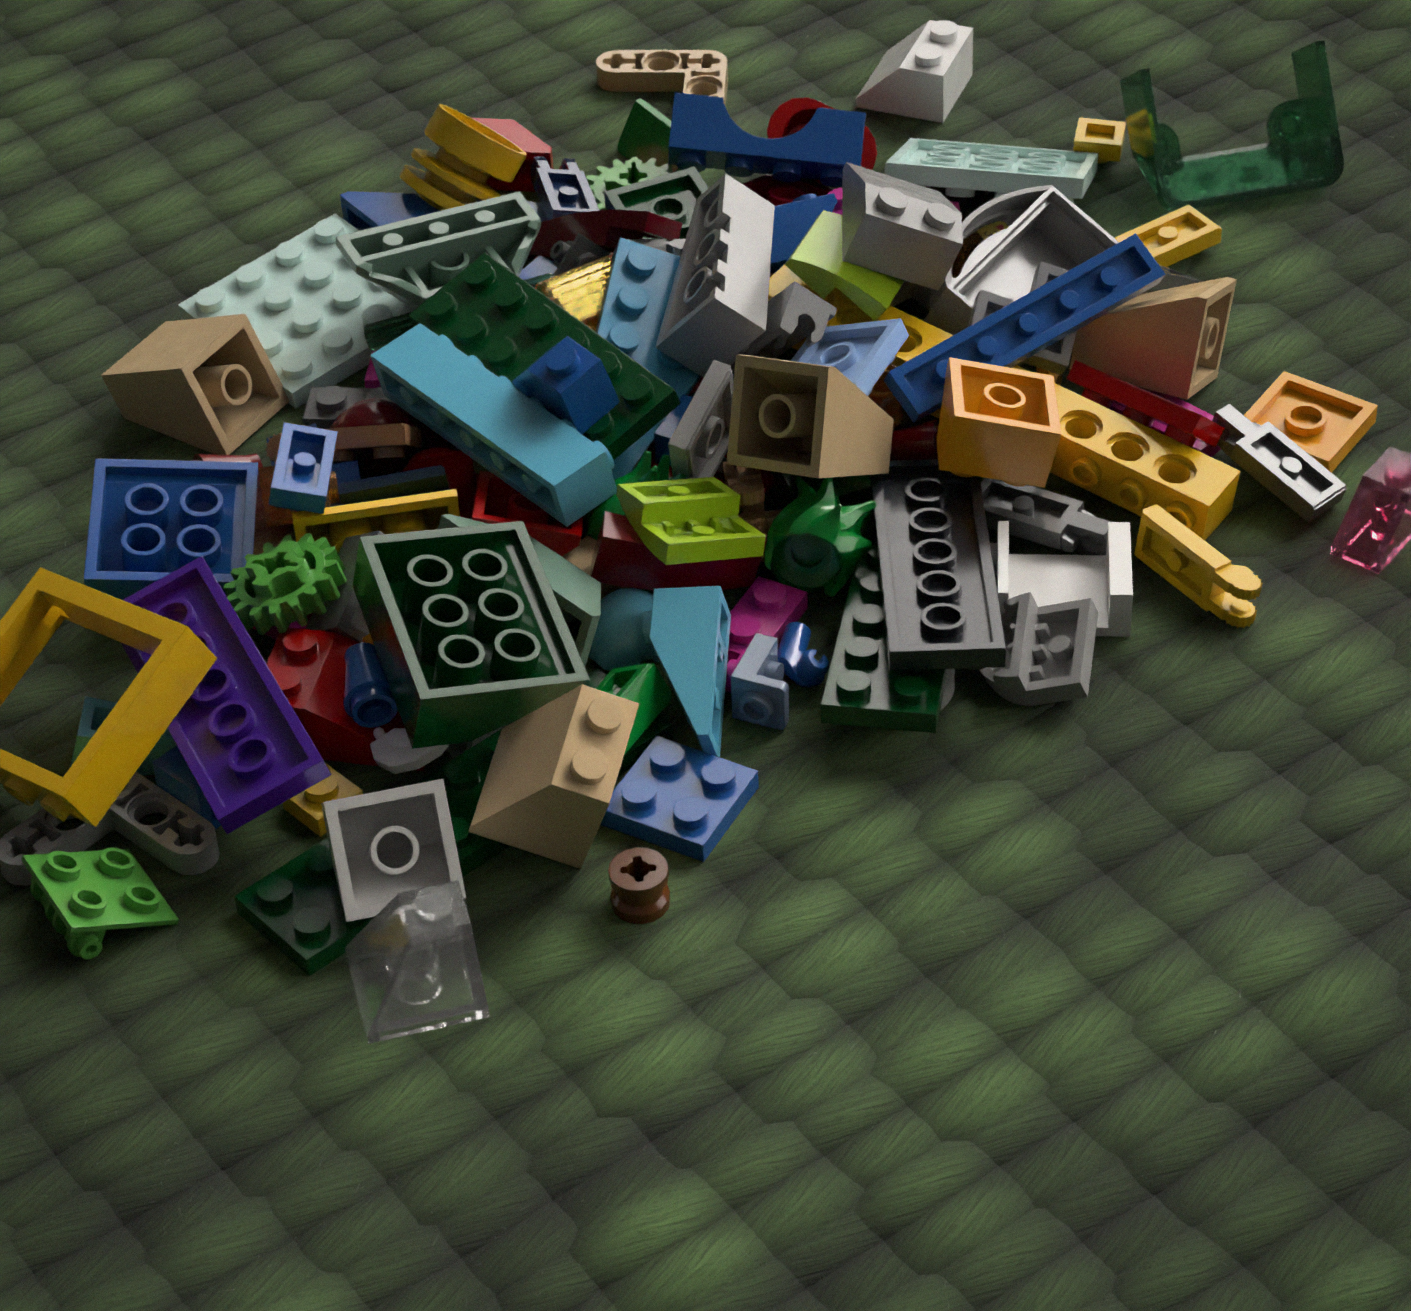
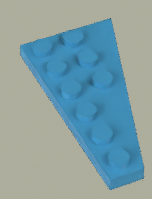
[596,237,701,480]

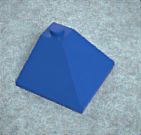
[84,458,258,600]

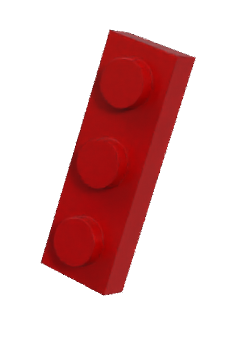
[1066,360,1225,448]

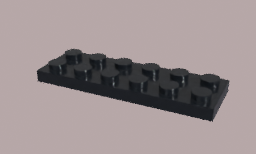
[869,459,1006,672]

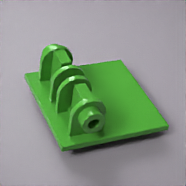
[21,848,179,959]

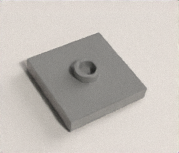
[668,360,734,479]

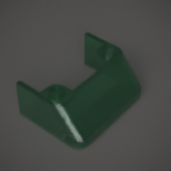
[1120,40,1344,211]

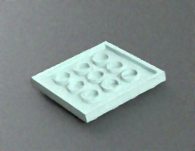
[885,138,1098,202]
[178,214,419,409]

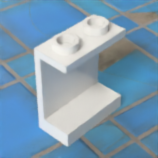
[990,521,1133,637]

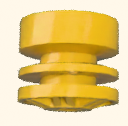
[399,104,527,211]

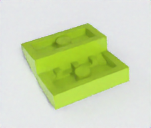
[785,210,905,321]
[616,477,766,565]

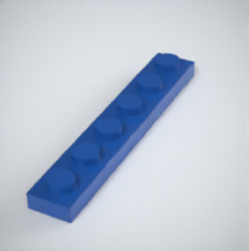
[884,233,1166,423]

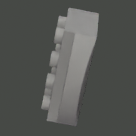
[923,185,1119,367]

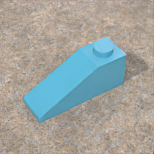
[643,586,731,757]

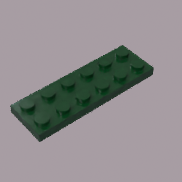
[408,252,681,460]
[821,512,948,733]

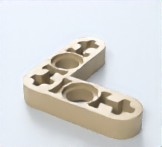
[596,50,728,106]

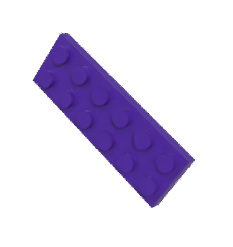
[121,556,331,834]

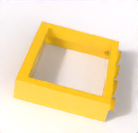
[0,567,217,827]

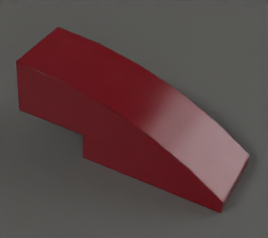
[590,511,767,590]

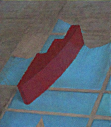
[527,209,683,261]

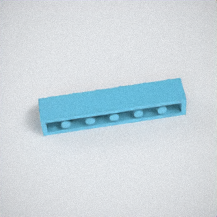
[370,323,617,527]

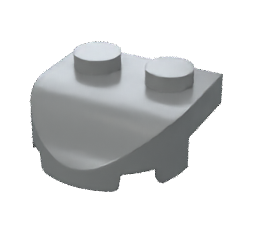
[980,592,1098,706]

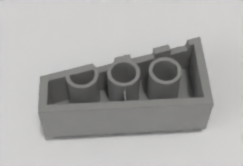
[655,174,775,378]

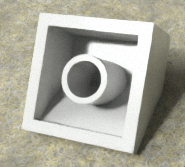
[856,20,973,123]
[321,779,466,922]

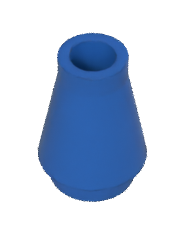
[344,643,398,728]

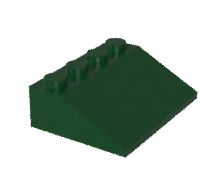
[352,521,590,749]

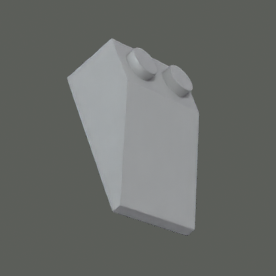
[842,162,963,291]

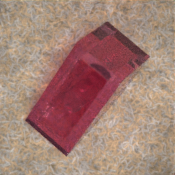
[1331,447,1411,574]

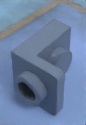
[731,633,789,730]

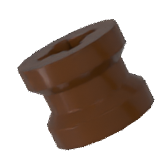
[608,847,671,924]

